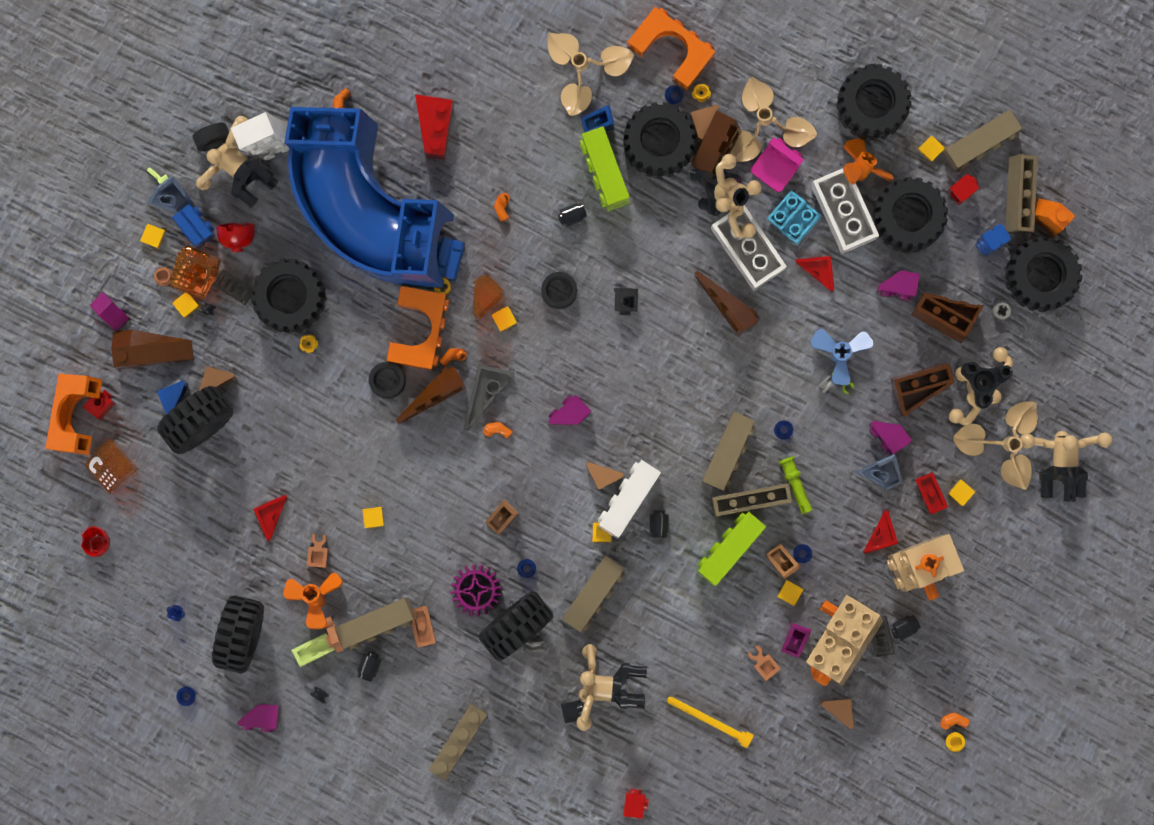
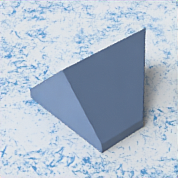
[147,176,194,213]
[856,454,903,491]

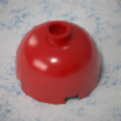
[216,222,255,252]

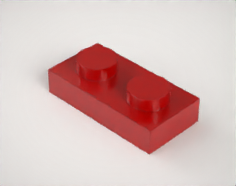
[914,472,948,515]

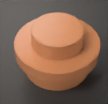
[154,267,173,286]

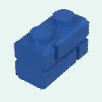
[172,204,215,250]
[976,224,1011,256]
[437,237,465,282]

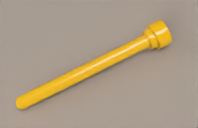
[667,697,754,748]

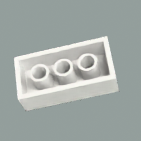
[231,112,289,160]
[811,168,879,254]
[711,205,787,291]
[598,460,661,540]

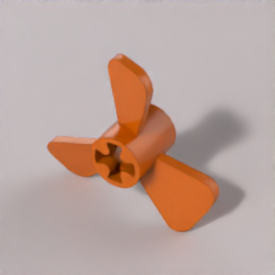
[843,138,894,185]
[283,573,343,629]

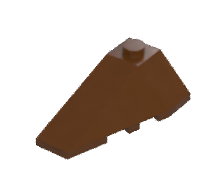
[694,271,758,337]
[111,329,194,370]
[396,366,466,424]

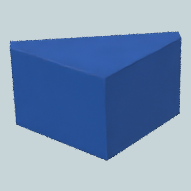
[581,105,614,132]
[157,381,188,414]

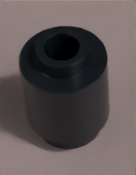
[557,203,587,227]
[650,510,669,538]
[890,615,921,641]
[357,651,382,681]

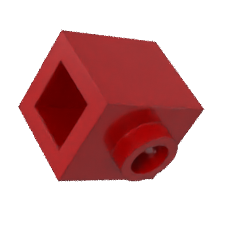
[947,174,980,206]
[83,389,116,421]
[623,788,649,819]

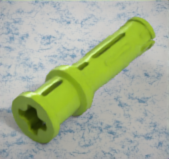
[778,456,813,515]

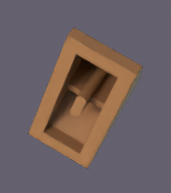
[690,105,720,143]
[199,366,237,391]
[586,462,624,490]
[485,499,519,535]
[765,544,801,579]
[819,698,854,730]

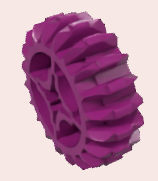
[450,564,502,616]

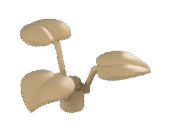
[548,33,634,116]
[730,77,817,162]
[953,401,1038,490]

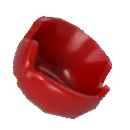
[81,526,110,558]

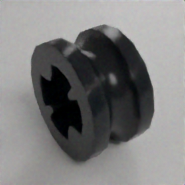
[197,302,216,316]
[310,686,330,703]

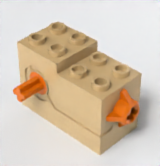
[886,534,964,601]
[806,594,883,687]

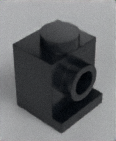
[614,288,638,315]
[561,699,582,723]

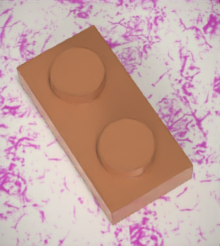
[412,606,436,648]

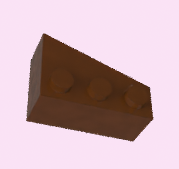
[691,110,742,175]
[911,293,983,343]
[890,363,955,417]

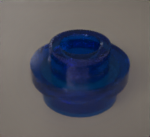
[665,85,684,104]
[774,420,793,440]
[793,544,812,563]
[517,559,536,578]
[166,605,186,621]
[176,687,196,706]

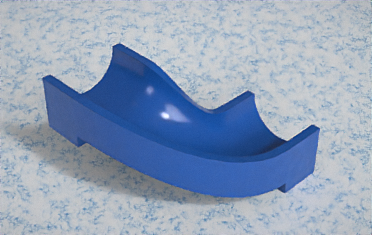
[284,107,454,288]

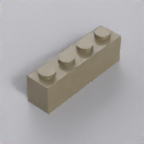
[943,110,1022,171]
[1006,154,1038,235]
[702,411,756,492]
[711,483,792,517]
[562,555,625,632]
[334,597,417,650]
[429,703,488,781]

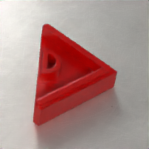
[795,256,835,292]
[253,494,288,541]
[863,510,898,554]

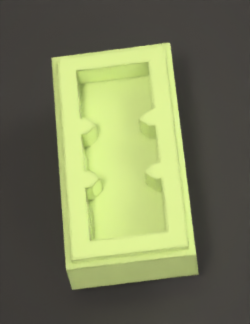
[292,633,335,667]

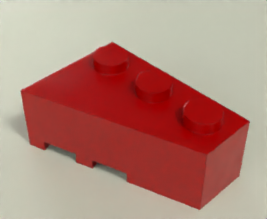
[415,94,454,160]

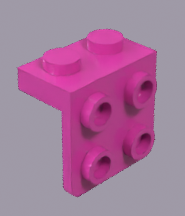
[751,137,804,192]

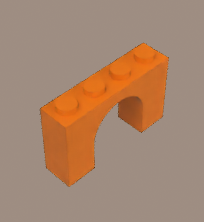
[627,6,715,91]
[387,286,450,371]
[45,373,103,455]

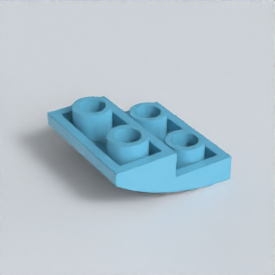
[767,190,822,245]

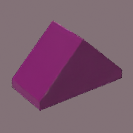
[90,292,130,332]
[781,623,811,658]

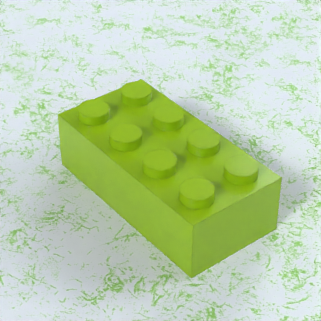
[579,126,630,212]
[696,512,766,586]

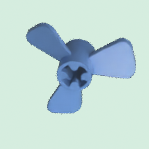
[810,329,873,386]

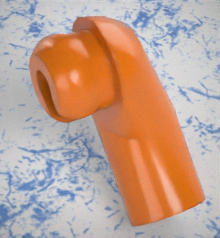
[332,88,352,108]
[494,193,510,222]
[438,348,467,367]
[483,422,513,439]
[940,713,970,730]

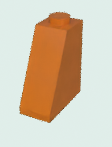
[1035,198,1075,237]

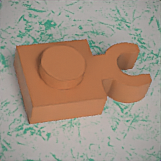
[307,534,328,568]
[326,616,344,653]
[747,645,781,681]

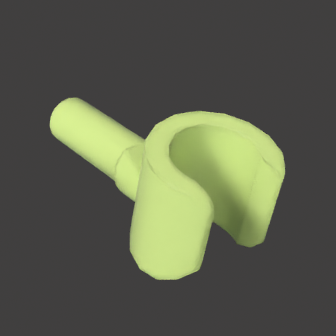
[147,168,168,184]

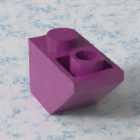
[876,270,920,301]
[548,394,592,426]
[869,421,912,455]
[237,703,281,732]

